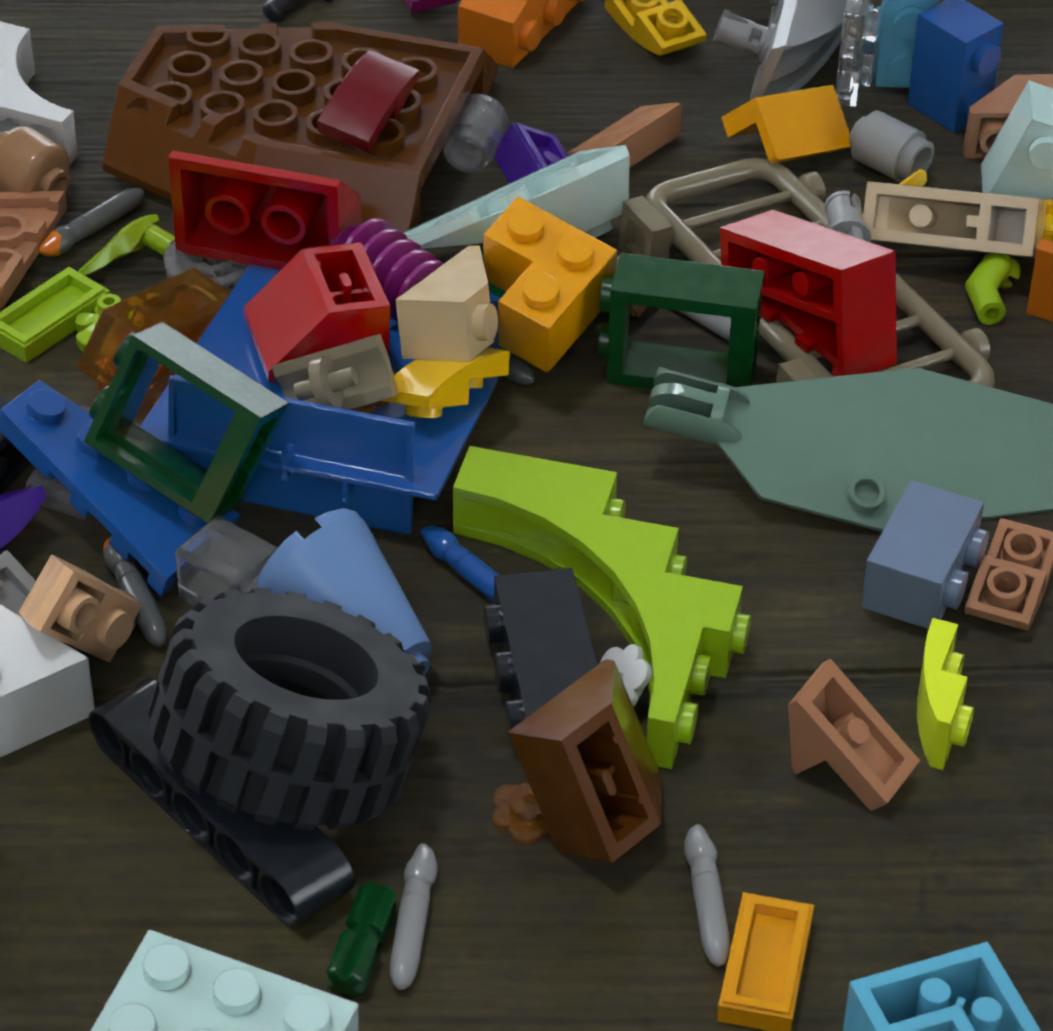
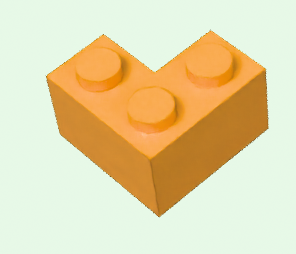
[483,197,617,373]

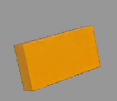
[717,892,814,1031]

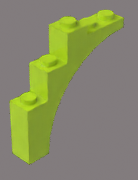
[453,446,751,769]

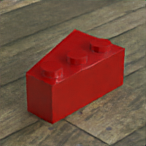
[720,210,897,377]

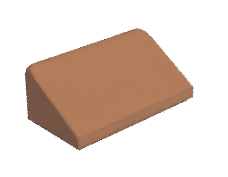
[568,103,682,168]

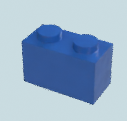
[907,0,1004,133]

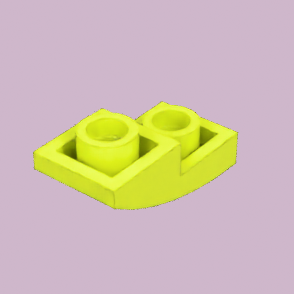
[917,618,974,770]

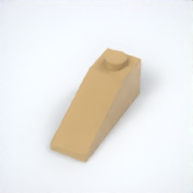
[863,181,1047,259]
[396,246,498,362]

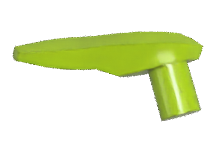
[78,214,176,276]

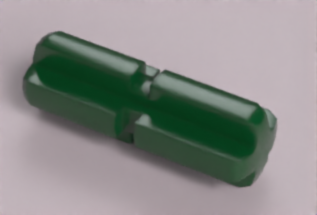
[326,881,397,997]

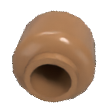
[0,126,70,193]

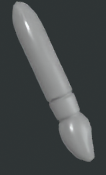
[684,824,730,967]
[390,844,437,990]

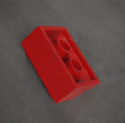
[168,151,362,270]

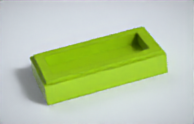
[0,267,110,363]

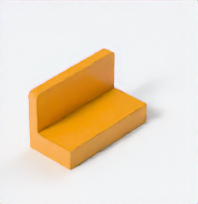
[721,85,851,163]

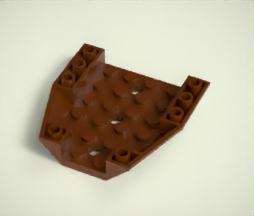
[102,22,498,233]

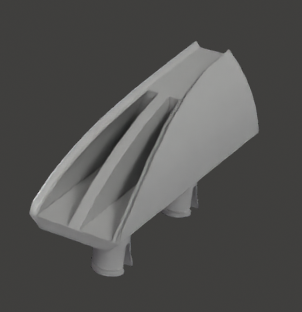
[712,0,861,100]

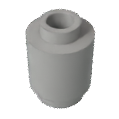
[849,110,934,182]

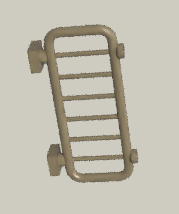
[618,158,995,388]

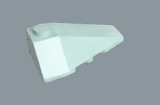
[404,145,630,249]

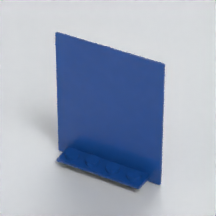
[140,264,512,535]

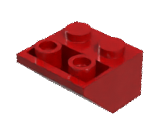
[244,242,390,382]

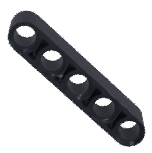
[88,678,355,928]

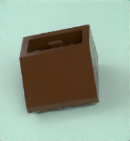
[507,659,662,863]

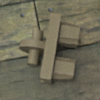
[272,334,399,410]

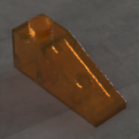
[76,267,230,391]

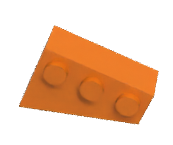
[458,0,583,68]

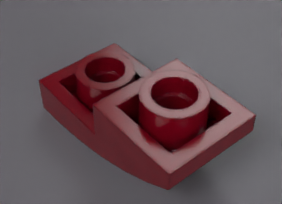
[317,50,420,153]

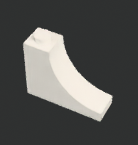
[0,21,78,164]

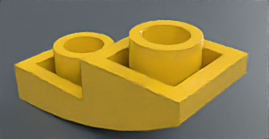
[604,0,707,56]
[381,347,510,418]

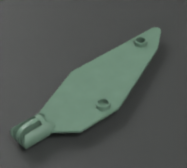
[643,367,1053,532]

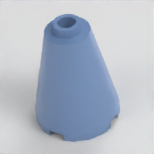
[257,508,432,675]

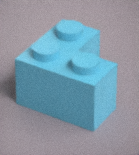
[843,942,1041,1031]

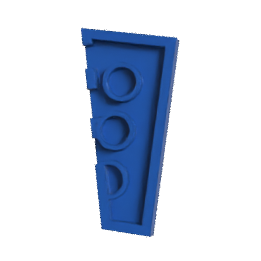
[0,380,240,597]

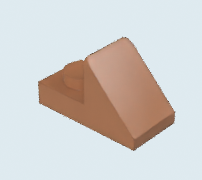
[788,658,920,811]

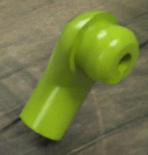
[965,253,1021,325]

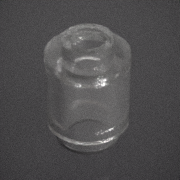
[443,94,508,172]

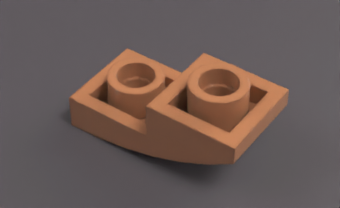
[964,518,1053,631]

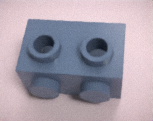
[861,480,989,629]

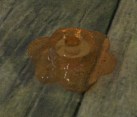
[492,780,551,844]

